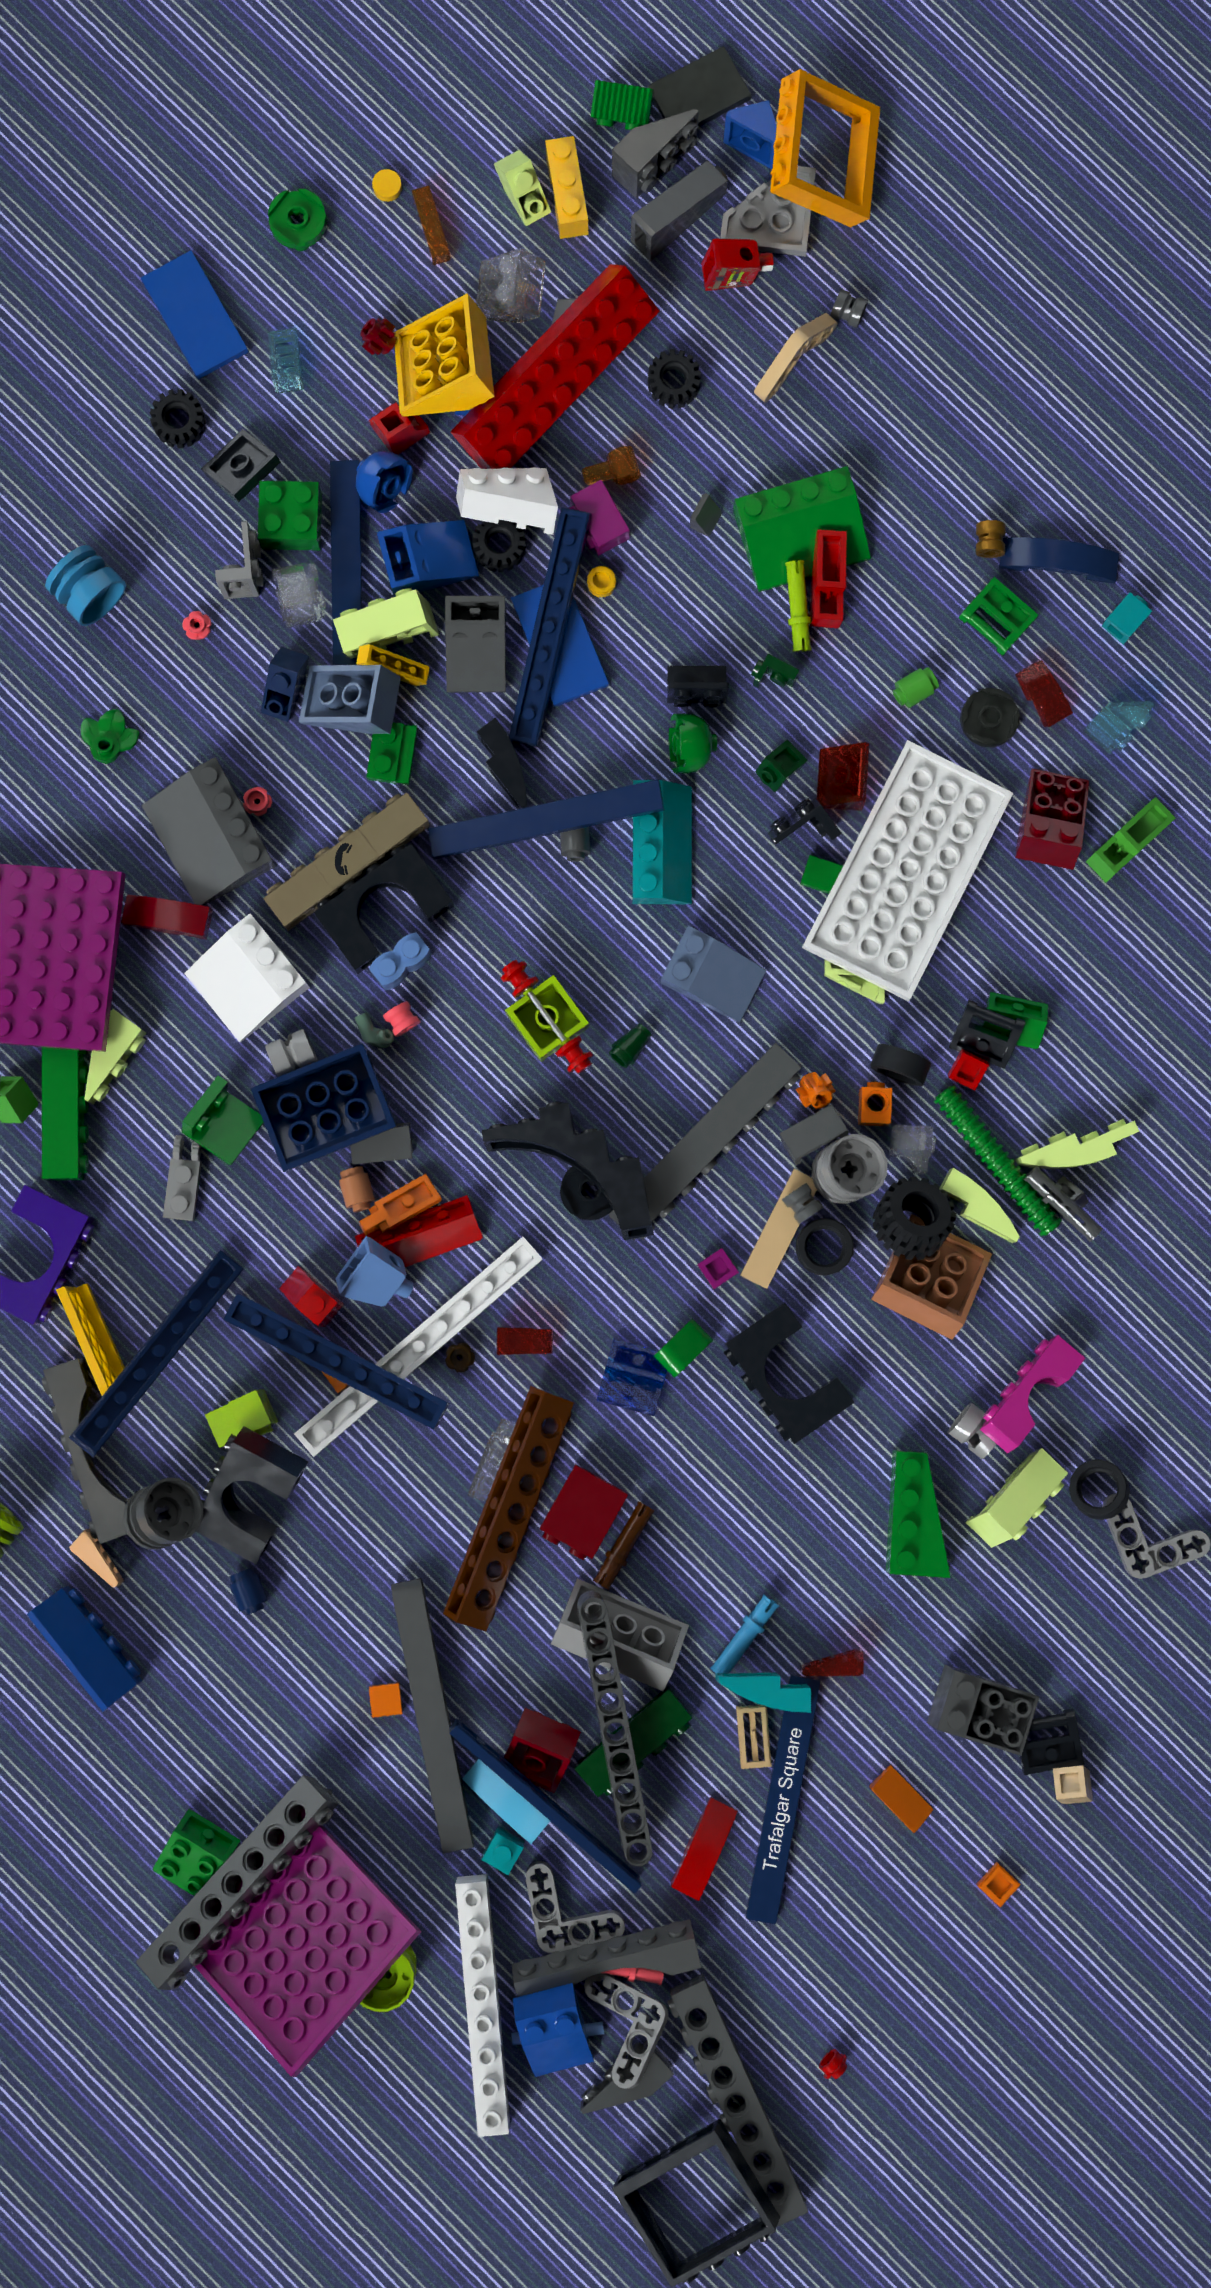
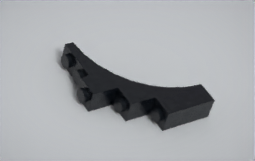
[482,1102,654,1240]

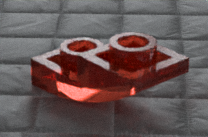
[1015,660,1073,727]

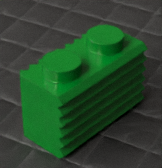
[590,80,654,130]

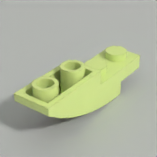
[1015,1119,1139,1169]

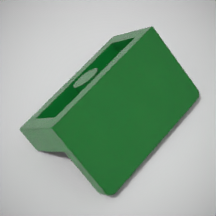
[983,992,1048,1049]

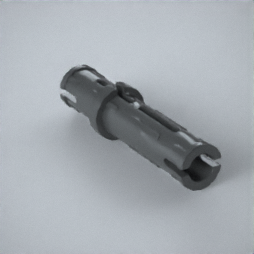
[1024,1166,1103,1242]

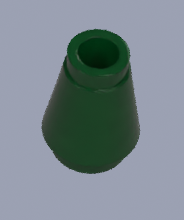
[609,1024,652,1068]

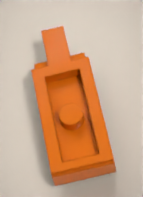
[359,1174,442,1236]

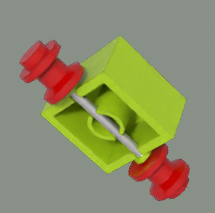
[500,960,594,1074]

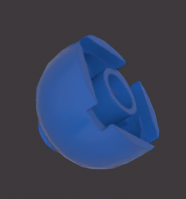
[355,451,413,513]

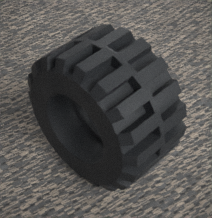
[873,1177,956,1260]

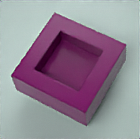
[697,1248,739,1290]

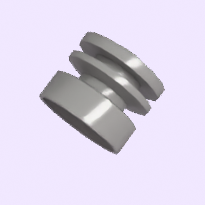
[812,1134,888,1204]

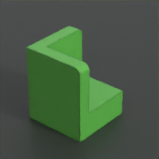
[0,1076,38,1123]

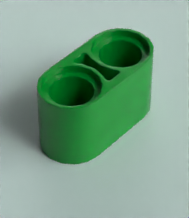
[654,1318,713,1378]

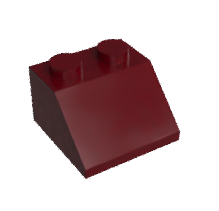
[504,1708,581,1793]

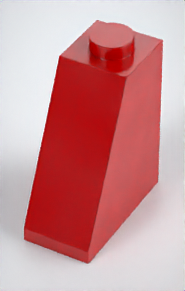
[279,1266,344,1327]

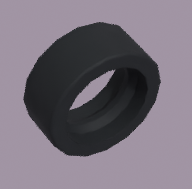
[870,1044,931,1086]
[795,1218,854,1276]
[1069,1459,1130,1520]

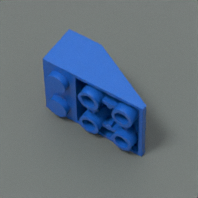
[377,520,479,597]

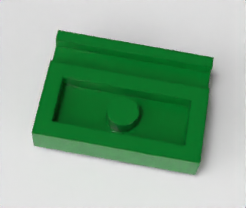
[366,722,418,786]

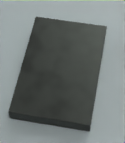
[648,46,751,127]

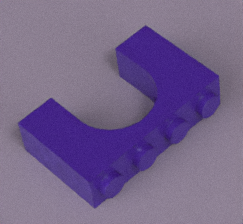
[0,1185,95,1326]

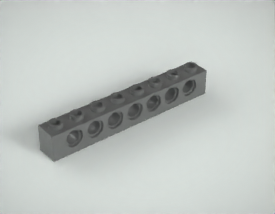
[136,1775,338,1990]
[667,1974,808,2227]

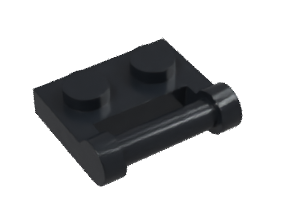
[949,999,1025,1069]
[1019,1708,1085,1775]

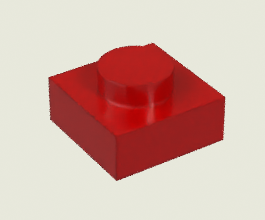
[948,1049,989,1091]

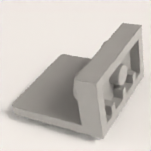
[215,521,264,599]

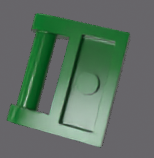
[959,577,1038,656]

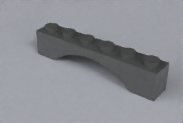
[42,1358,128,1544]
[511,1919,702,1997]

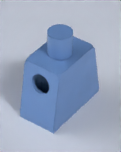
[336,1236,413,1307]

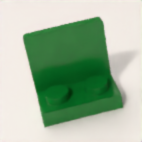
[182,1075,264,1165]
[153,1809,241,1896]

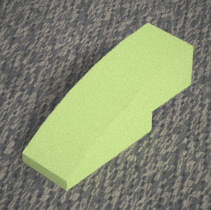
[939,1168,1020,1243]

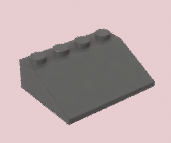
[141,757,276,906]

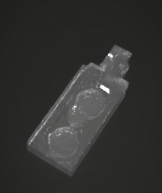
[468,1418,516,1502]

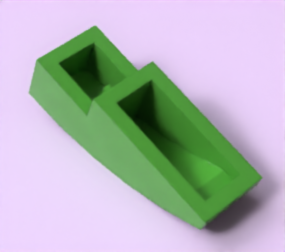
[1086,797,1176,883]

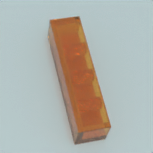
[412,185,451,265]

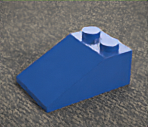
[513,1983,594,2077]

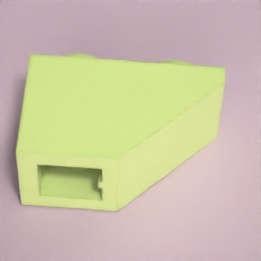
[494,150,551,226]

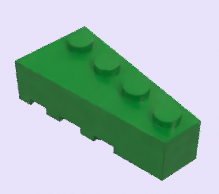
[886,1450,951,1578]

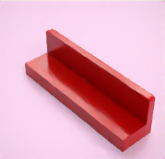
[355,1195,483,1267]

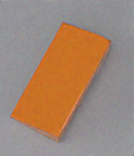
[869,1765,934,1833]

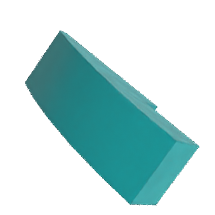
[715,1672,811,1713]

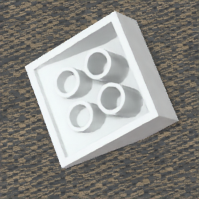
[184,913,310,1043]

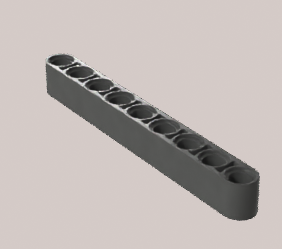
[391,1578,474,1854]
[577,1591,652,1866]

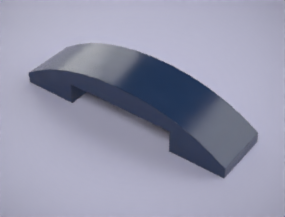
[999,537,1119,584]

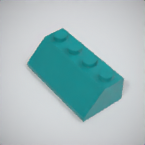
[632,780,692,904]

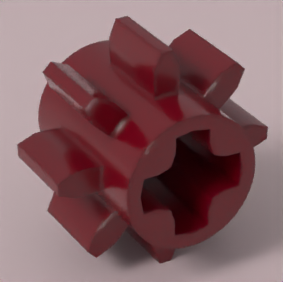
[360,318,397,355]

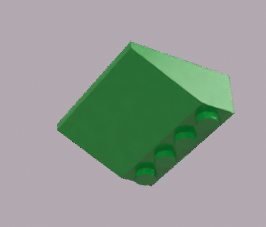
[733,466,871,593]

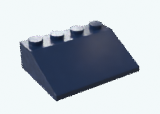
[250,1043,396,1172]

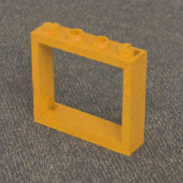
[770,69,880,228]

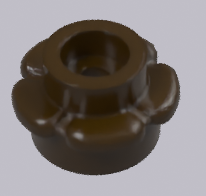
[445,1343,475,1373]

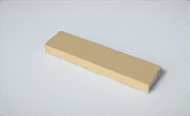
[740,1169,817,1289]

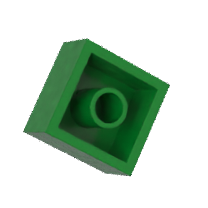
[258,481,322,551]

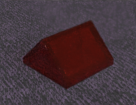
[817,742,869,811]

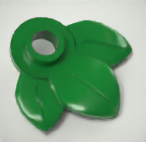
[81,709,139,764]

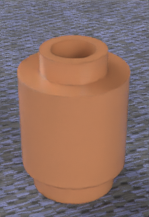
[339,1166,375,1213]

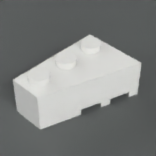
[456,467,558,535]

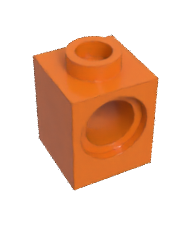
[858,1082,892,1127]

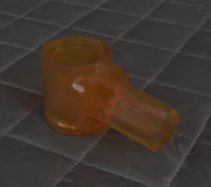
[582,446,641,485]

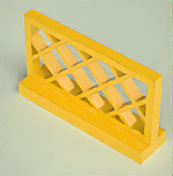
[56,1283,125,1396]

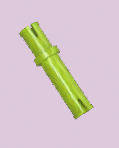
[785,560,812,652]

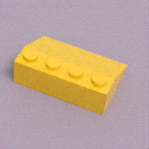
[394,293,494,417]

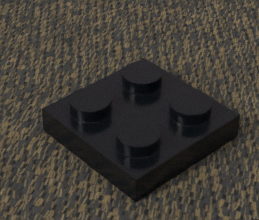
[201,429,281,502]

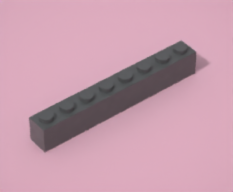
[608,1043,802,1241]

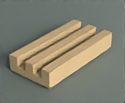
[736,1705,772,1769]

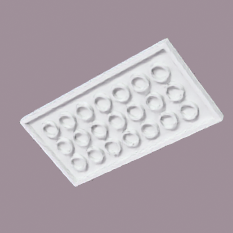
[802,740,1013,1002]

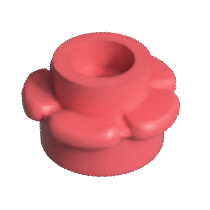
[182,611,212,640]
[243,787,272,816]

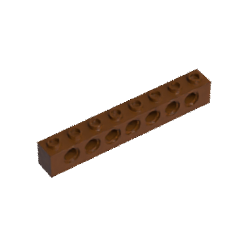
[443,1386,574,1631]

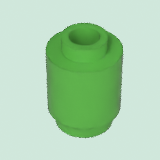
[893,667,939,708]

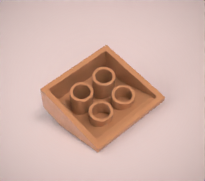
[871,1214,992,1340]

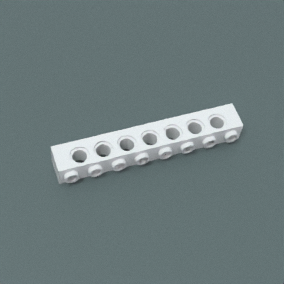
[455,1874,510,2137]

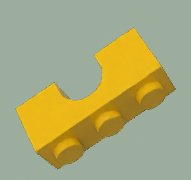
[545,136,588,239]

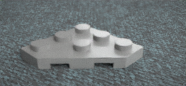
[720,166,816,257]

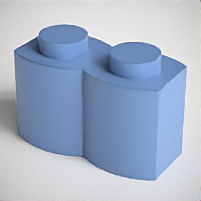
[369,932,432,990]

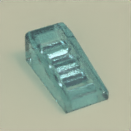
[268,328,304,394]

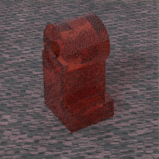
[497,1327,553,1355]

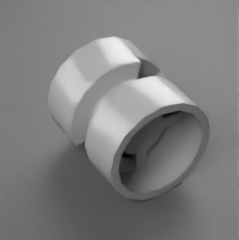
[265,1029,318,1077]
[948,1402,996,1459]

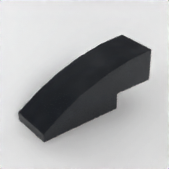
[477,717,527,809]

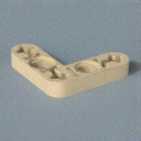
[754,313,838,403]

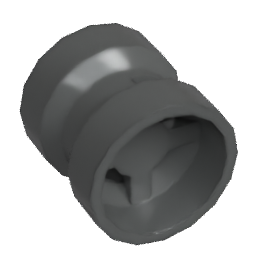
[830,289,868,328]
[782,1183,823,1224]

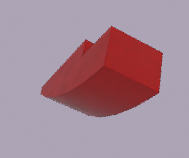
[810,530,847,628]
[671,1797,738,1901]

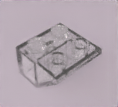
[476,248,546,323]

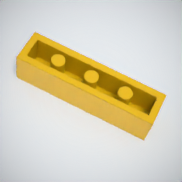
[356,644,429,686]

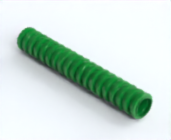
[933,1085,1062,1236]

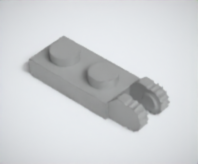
[163,1135,202,1221]

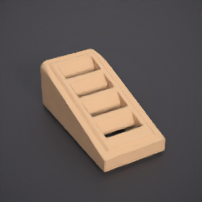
[69,1528,124,1587]

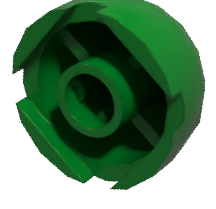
[668,713,717,774]

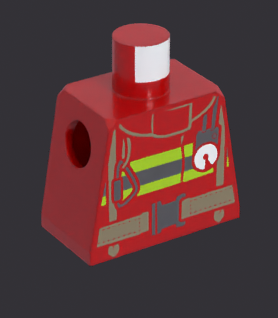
[701,239,773,291]

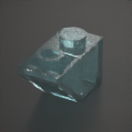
[1084,701,1155,754]

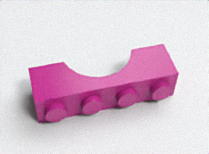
[980,1335,1085,1453]

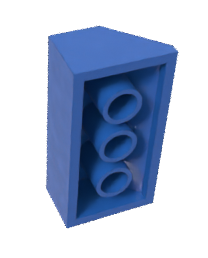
[27,1586,143,1712]

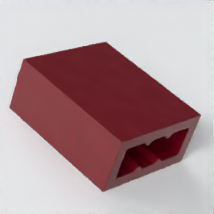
[539,1464,628,1560]

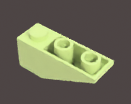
[84,1009,146,1105]

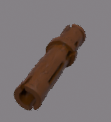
[593,1501,655,1590]

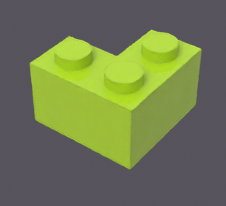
[205,1389,278,1448]

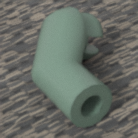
[354,1013,394,1048]

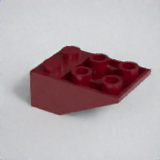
[1015,768,1089,870]

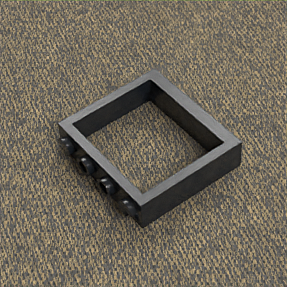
[612,2119,780,2287]

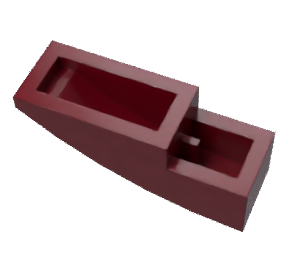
[121,895,213,940]

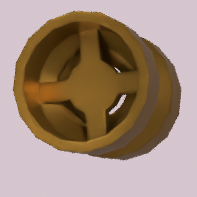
[976,520,1006,558]

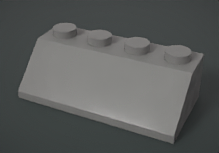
[551,1578,689,1691]

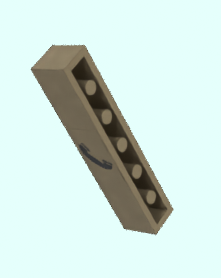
[263,792,430,931]

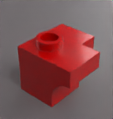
[369,403,430,455]

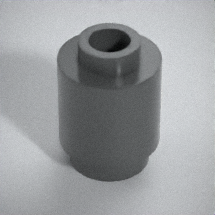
[560,827,590,862]

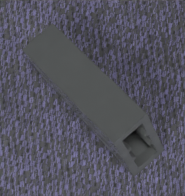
[631,160,728,262]

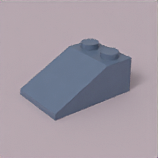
[299,665,401,734]
[660,925,766,1023]

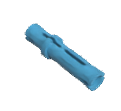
[710,1594,780,1673]

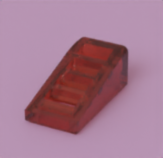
[800,1648,864,1676]

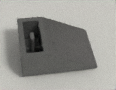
[612,109,699,199]
[445,596,506,693]
[927,1665,1039,1756]

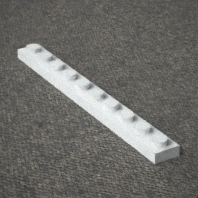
[294,1237,543,1457]

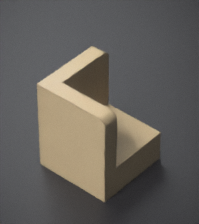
[1053,1765,1093,1804]

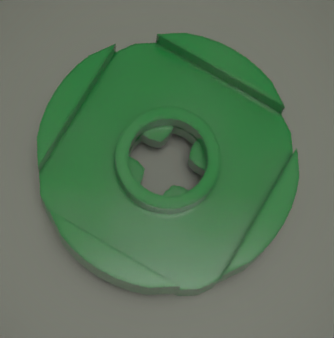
[268,188,327,251]

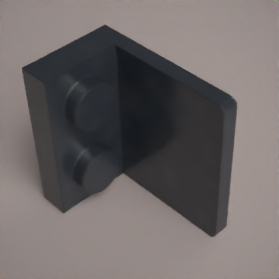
[667,666,729,708]
[768,798,842,845]

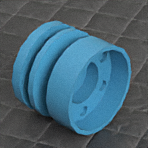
[45,545,126,626]

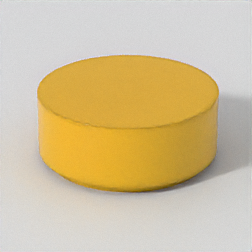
[372,169,402,202]
[587,566,616,597]

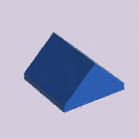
[723,100,777,169]

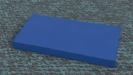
[140,250,249,380]
[511,585,609,707]

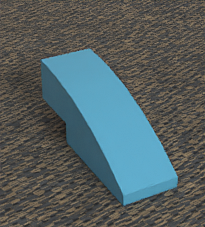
[462,1759,550,1844]

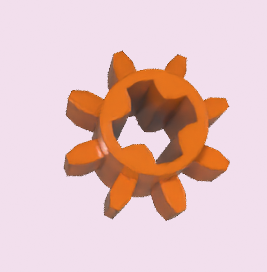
[796,1072,836,1109]

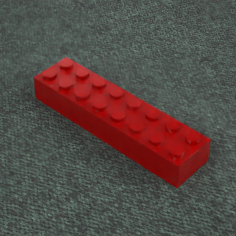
[450,264,660,469]

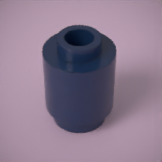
[229,1567,268,1615]

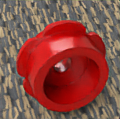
[819,2049,847,2079]

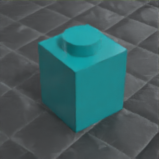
[1101,592,1152,645]
[481,1826,525,1875]

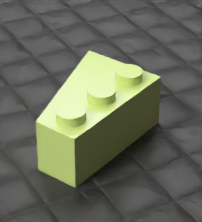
[333,588,439,659]
[965,1448,1068,1548]

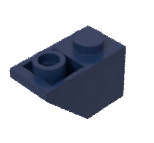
[261,647,309,722]

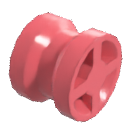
[383,1001,420,1037]

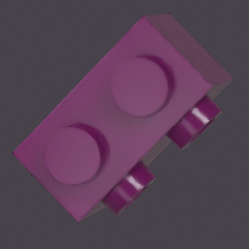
[569,480,630,556]

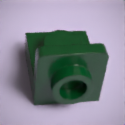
[751,654,799,688]
[755,739,808,792]

